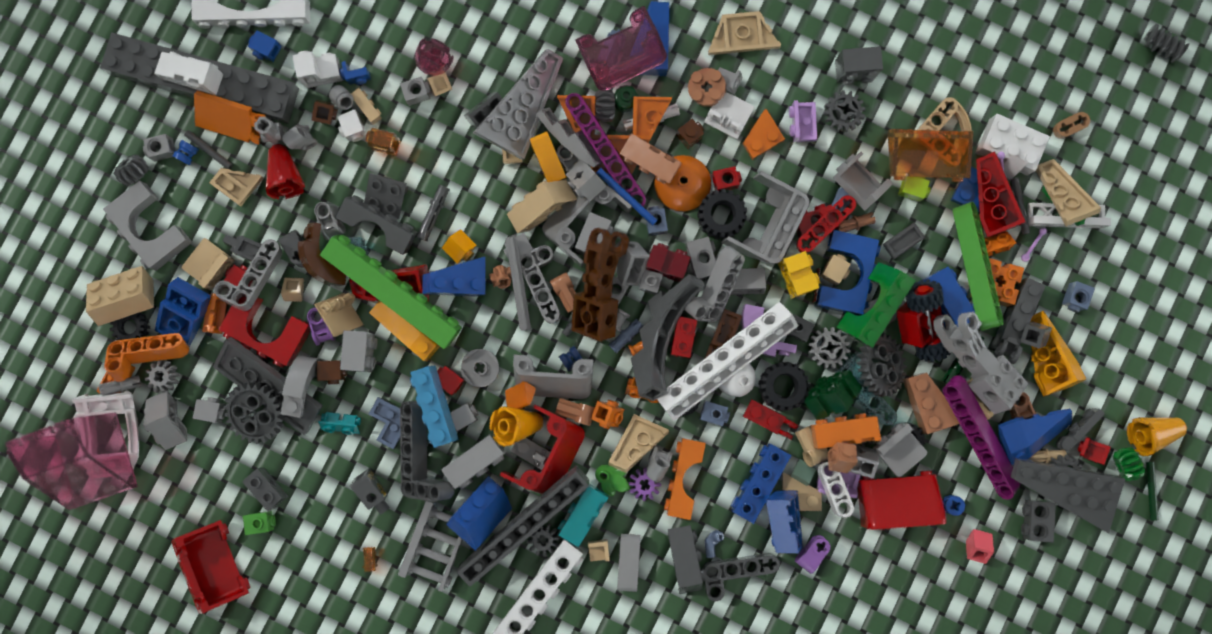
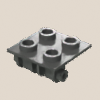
[364,172,408,219]

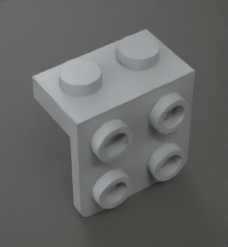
[873,423,927,477]

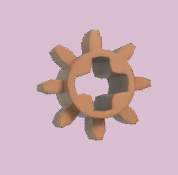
[489,265,512,289]

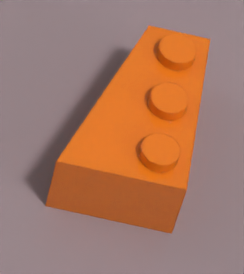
[811,413,881,449]

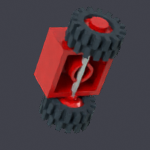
[896,280,951,362]

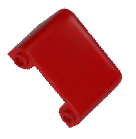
[857,470,947,530]
[171,520,250,614]

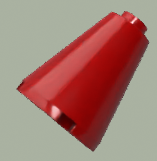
[266,144,305,199]

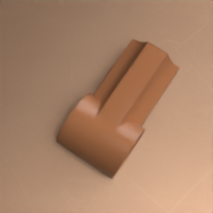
[550,272,576,313]
[555,398,595,426]

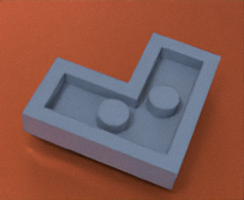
[369,397,400,449]

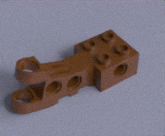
[571,228,629,342]

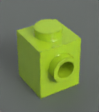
[898,174,931,202]

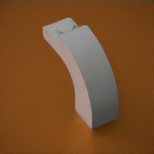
[281,355,321,418]

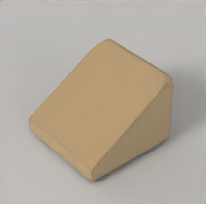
[281,278,304,302]

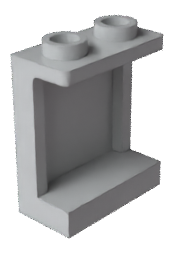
[833,152,893,211]

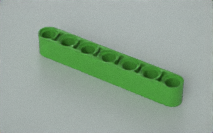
[953,201,1003,331]

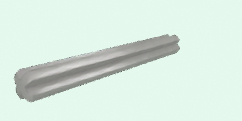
[506,236,531,331]

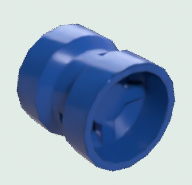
[172,140,199,166]

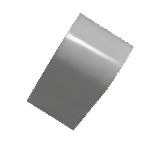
[617,533,641,592]

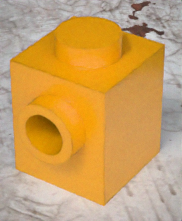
[442,229,477,264]

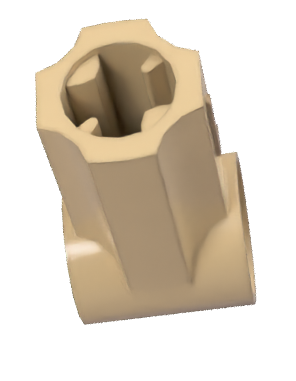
[795,425,828,467]

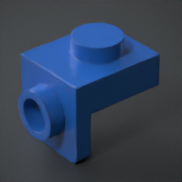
[340,61,371,85]

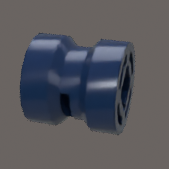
[558,346,583,372]

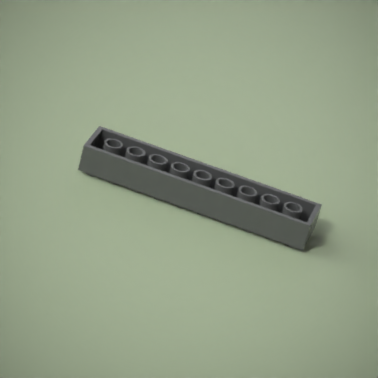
[100,32,299,124]

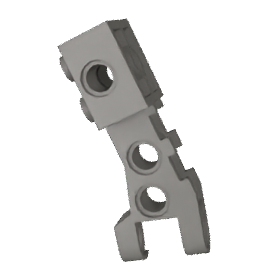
[934,312,1028,414]

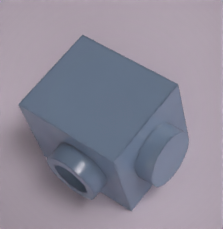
[699,401,730,426]

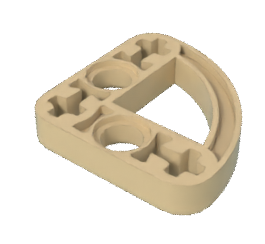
[915,97,972,168]

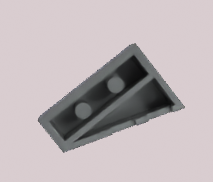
[668,525,706,594]

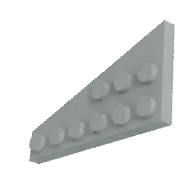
[473,49,563,160]

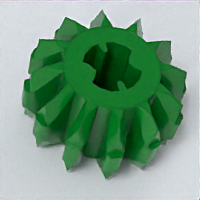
[1113,447,1145,481]

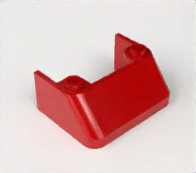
[500,405,585,494]

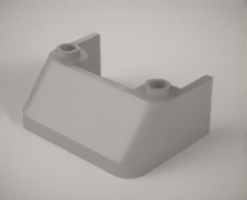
[721,171,809,264]
[542,186,632,268]

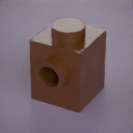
[311,100,338,125]
[676,118,704,150]
[317,360,348,385]

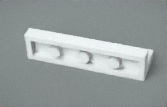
[1027,203,1111,229]

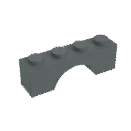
[336,195,418,255]

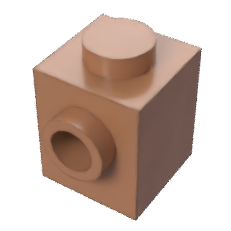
[827,442,858,473]

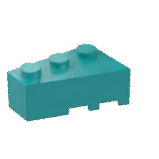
[558,484,609,548]

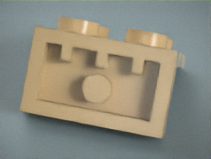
[182,238,235,290]

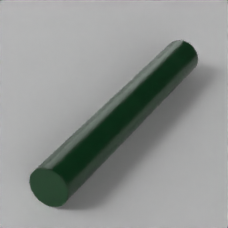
[1146,462,1159,521]

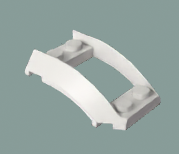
[72,390,139,477]

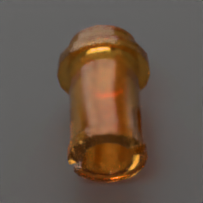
[362,547,378,572]

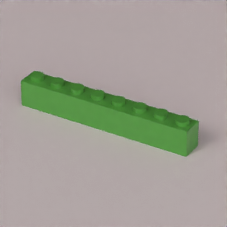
[320,235,463,349]

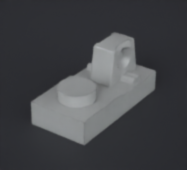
[511,438,551,470]

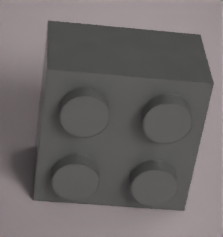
[835,46,883,85]

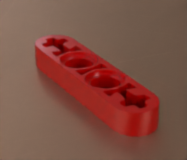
[796,195,856,253]

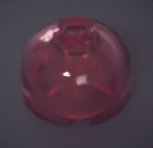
[414,38,454,76]

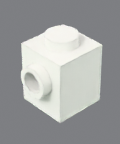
[337,109,367,142]

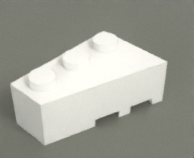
[154,51,223,95]

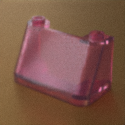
[575,6,667,91]

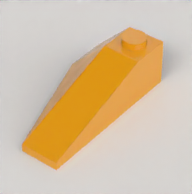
[369,301,440,362]
[1030,311,1087,397]

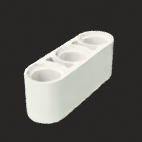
[818,462,854,517]

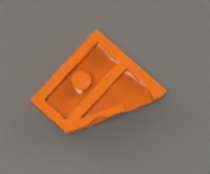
[743,109,785,160]

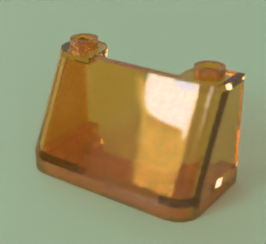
[888,129,974,182]

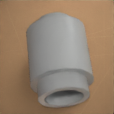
[329,85,353,110]

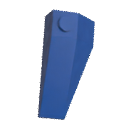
[629,1,669,76]
[998,409,1072,465]

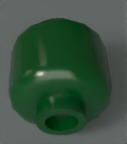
[614,85,638,113]

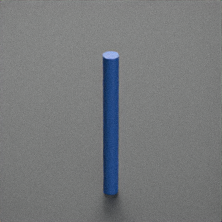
[596,168,657,226]

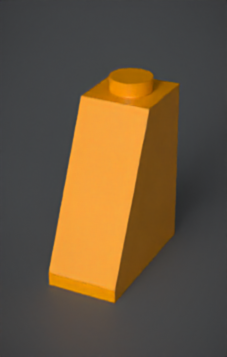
[529,131,567,182]

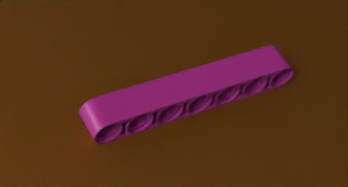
[565,93,646,208]
[943,376,1021,500]

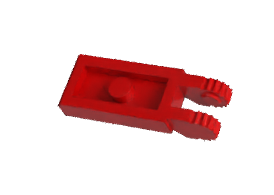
[742,399,799,440]

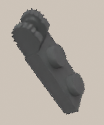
[1055,408,1105,451]

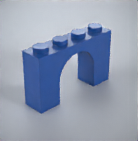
[815,230,880,316]

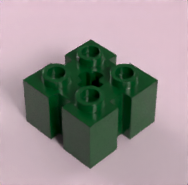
[804,370,862,420]

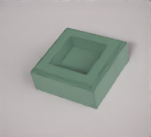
[790,459,816,486]

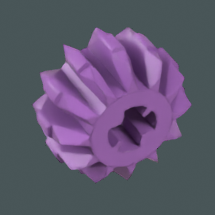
[628,468,661,501]

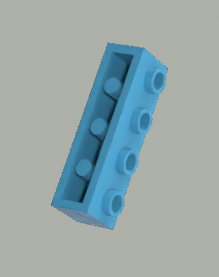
[410,366,459,448]

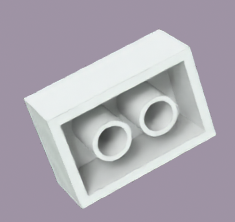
[975,114,1050,175]

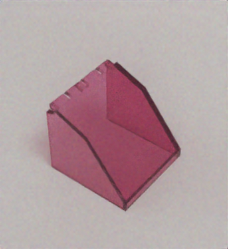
[5,413,138,510]

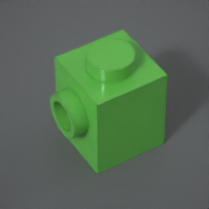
[243,511,276,535]

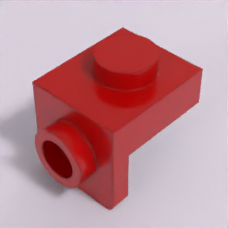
[1078,437,1111,466]

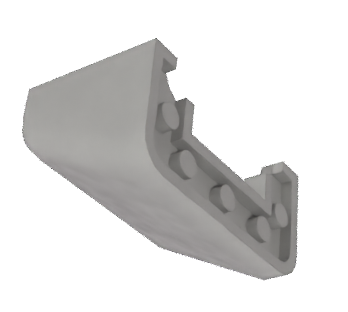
[513,355,594,399]

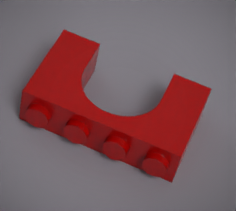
[218,297,311,368]

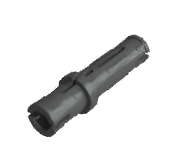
[416,185,450,241]

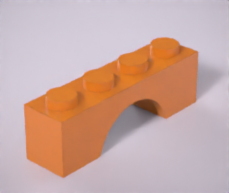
[664,438,706,520]

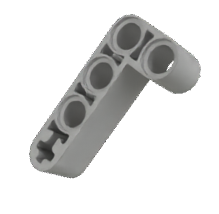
[214,239,282,311]
[520,245,560,324]
[684,246,745,322]

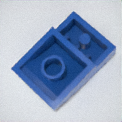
[154,277,211,347]

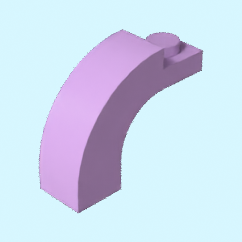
[741,304,797,358]

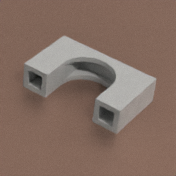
[103,180,192,271]

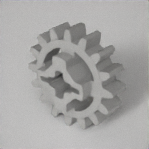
[808,327,851,369]

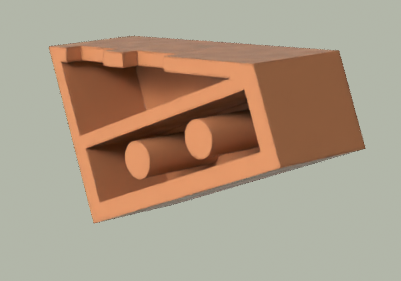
[620,133,682,184]
[904,373,959,434]

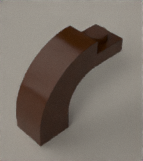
[298,222,346,286]

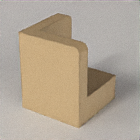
[588,539,610,561]

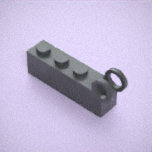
[990,278,1046,364]

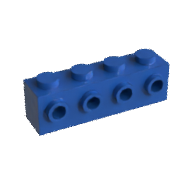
[731,443,792,524]

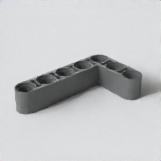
[400,401,454,502]

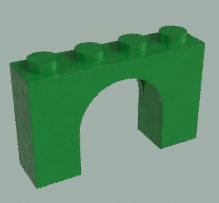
[837,262,916,348]

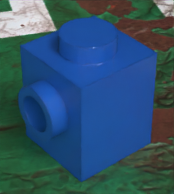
[248,30,282,62]

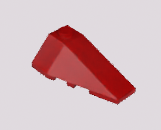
[976,151,1026,237]
[349,264,429,302]

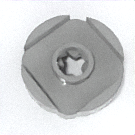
[461,349,500,387]

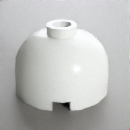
[719,364,756,397]

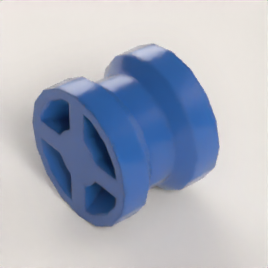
[942,495,965,516]

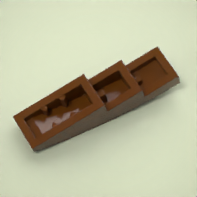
[704,309,742,359]

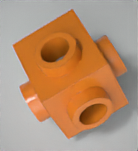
[591,399,625,429]

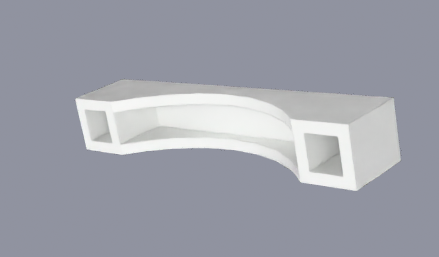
[192,0,310,29]

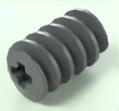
[1143,24,1190,63]

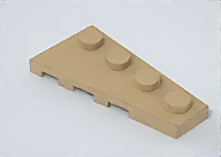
[1036,159,1101,226]

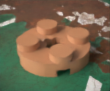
[688,68,726,107]

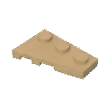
[608,414,669,473]

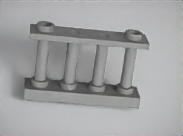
[398,501,463,592]

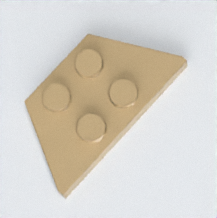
[708,11,781,55]

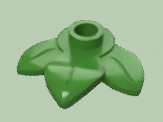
[595,465,631,497]

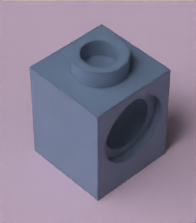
[646,206,668,236]
[1062,281,1095,313]

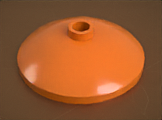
[654,155,711,212]

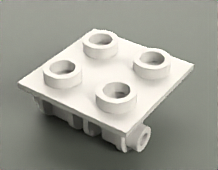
[704,92,755,139]

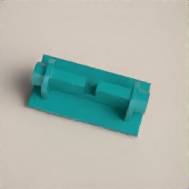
[318,412,361,435]

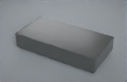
[882,222,926,260]

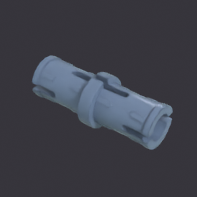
[608,319,643,354]

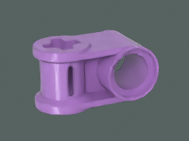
[307,308,336,346]
[795,535,830,574]

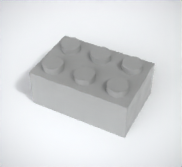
[441,434,507,490]

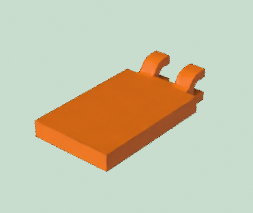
[194,90,266,145]

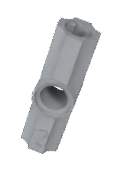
[254,117,285,146]

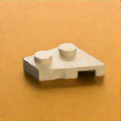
[209,168,263,206]
[782,473,822,511]

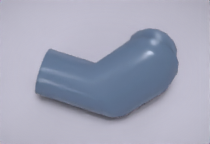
[705,530,724,558]

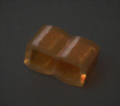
[366,128,400,156]

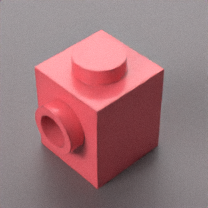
[966,529,994,564]

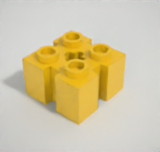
[778,251,820,299]

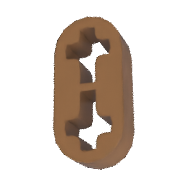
[1053,112,1090,139]

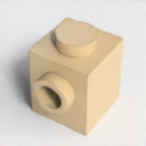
[819,254,851,286]

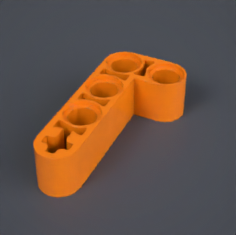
[104,333,190,382]

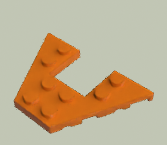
[557,95,672,173]

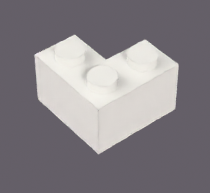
[292,51,343,88]

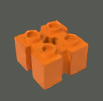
[970,258,1024,307]

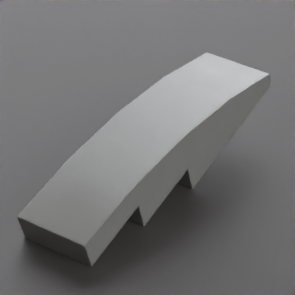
[536,107,603,167]

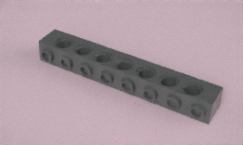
[457,465,589,587]

